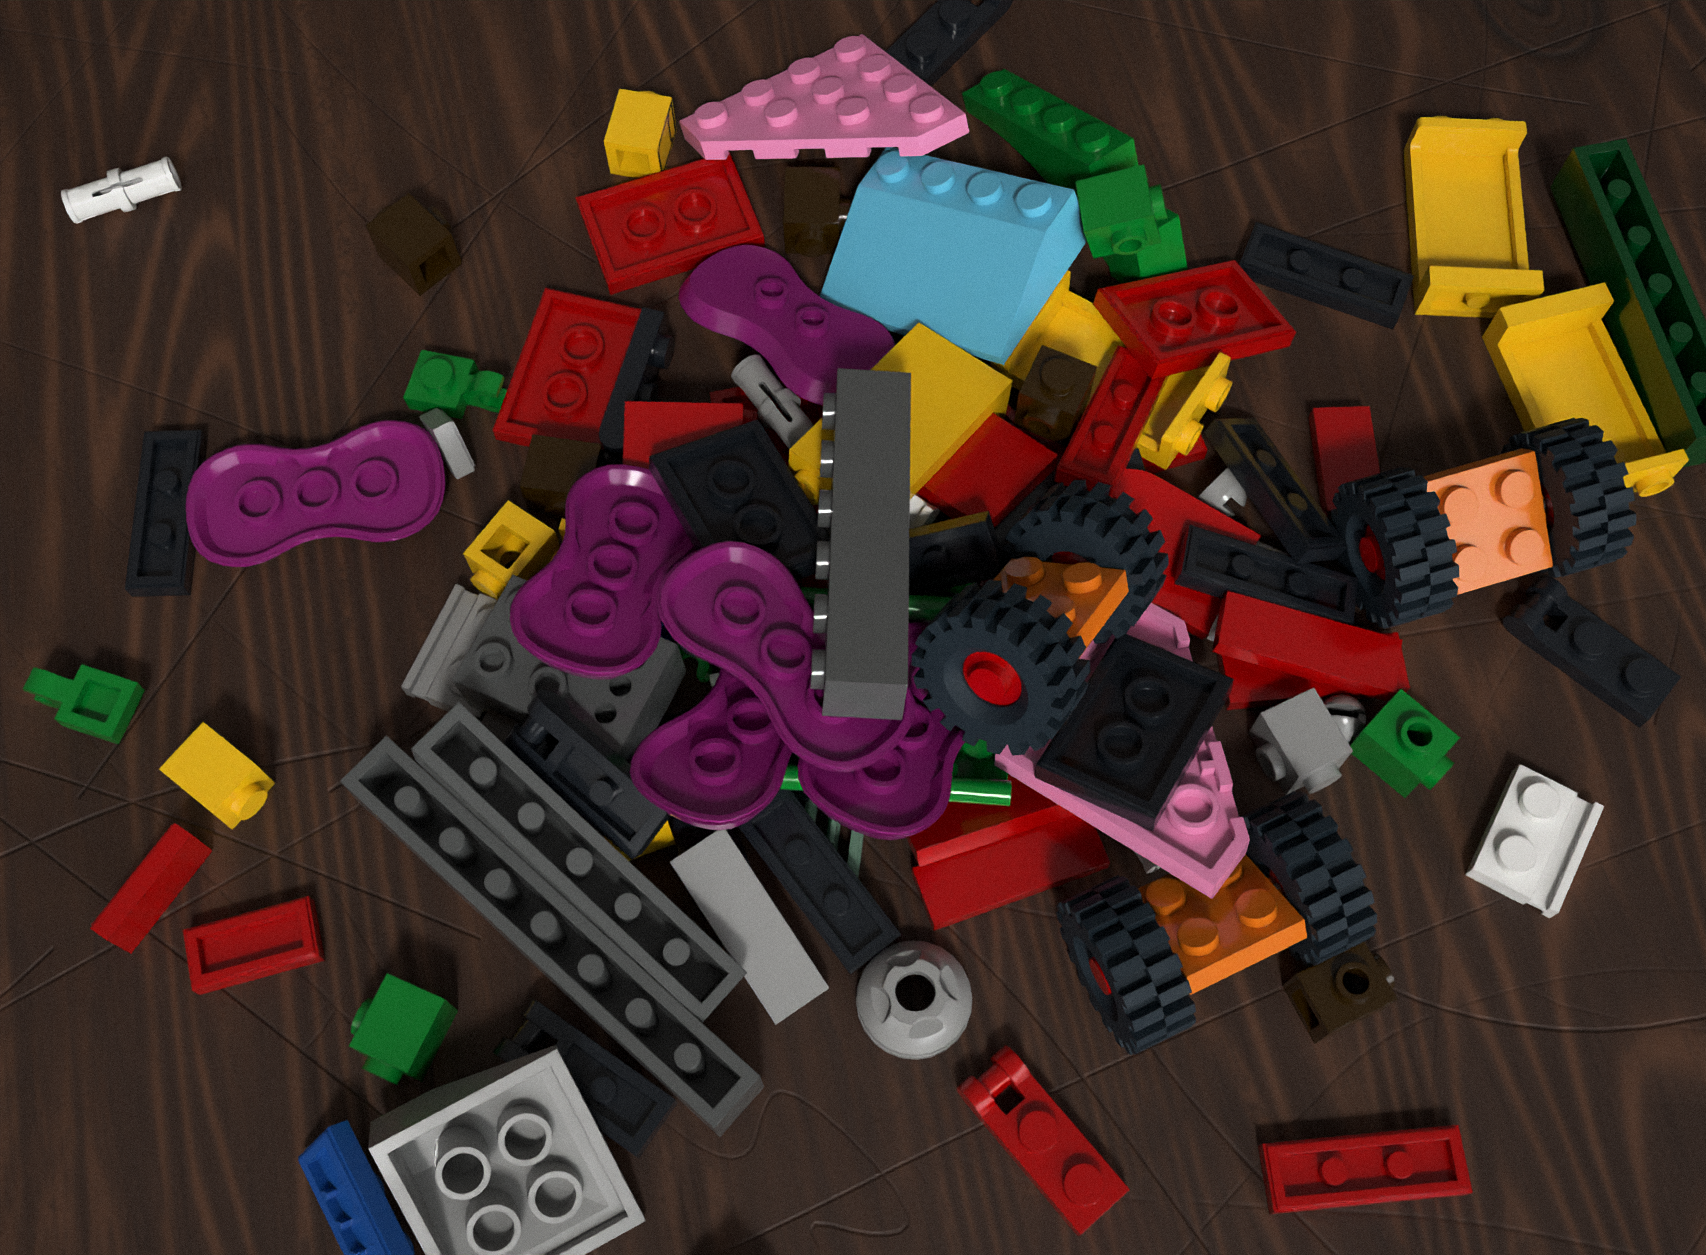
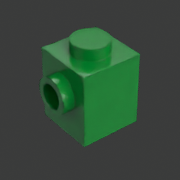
[1075,164,1168,259]
[1350,689,1461,798]
[349,973,458,1085]

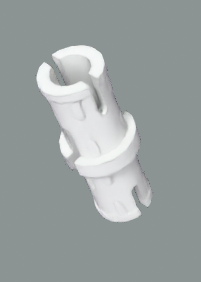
[61,156,182,224]

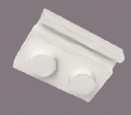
[1465,764,1604,918]

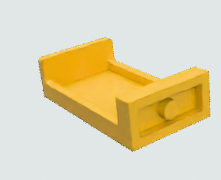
[1404,116,1544,318]
[990,270,1232,470]
[1482,282,1689,497]
[788,323,1013,505]

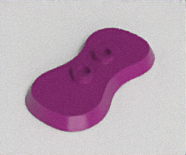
[678,245,897,405]
[186,420,445,567]
[510,465,696,680]
[656,541,915,772]
[798,622,965,840]
[630,669,792,830]

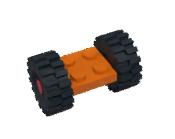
[1331,417,1636,629]
[911,480,1169,756]
[1056,791,1377,1055]

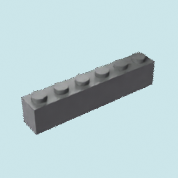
[810,368,911,720]
[411,702,747,1023]

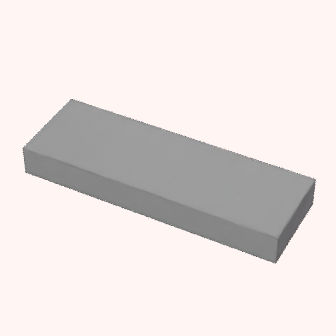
[670,830,829,1025]

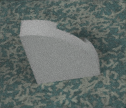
[419,408,475,480]

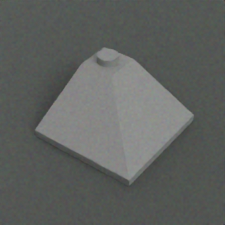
[368,1045,646,1255]

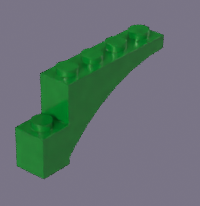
[962,69,1188,283]

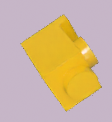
[463,500,560,600]

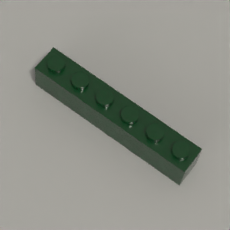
[1550,138,1706,468]

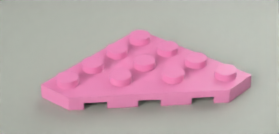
[679,34,969,160]
[994,603,1250,899]

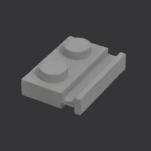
[401,584,498,722]

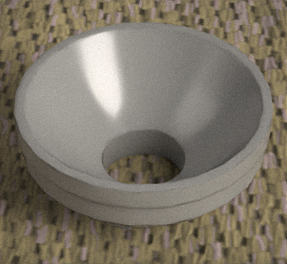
[856,940,973,1060]

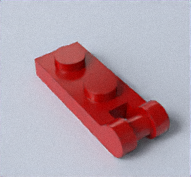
[956,1045,1130,1236]

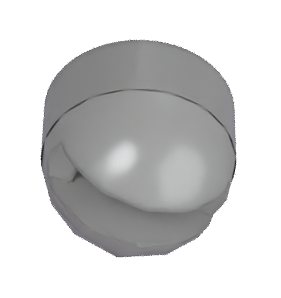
[1197,467,1247,518]
[1323,694,1366,744]

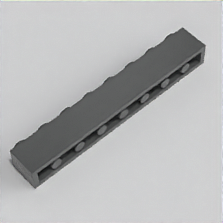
[340,736,764,1137]

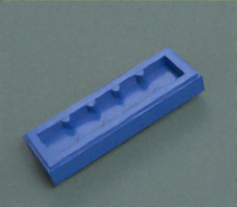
[298,1120,415,1255]

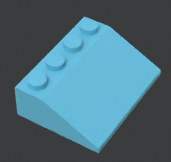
[820,147,1087,365]

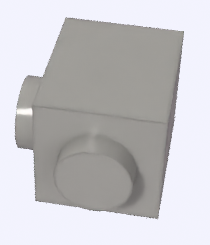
[1248,688,1353,795]

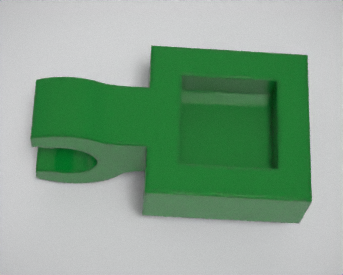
[403,350,507,419]
[23,664,145,745]

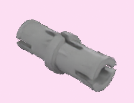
[731,355,814,449]

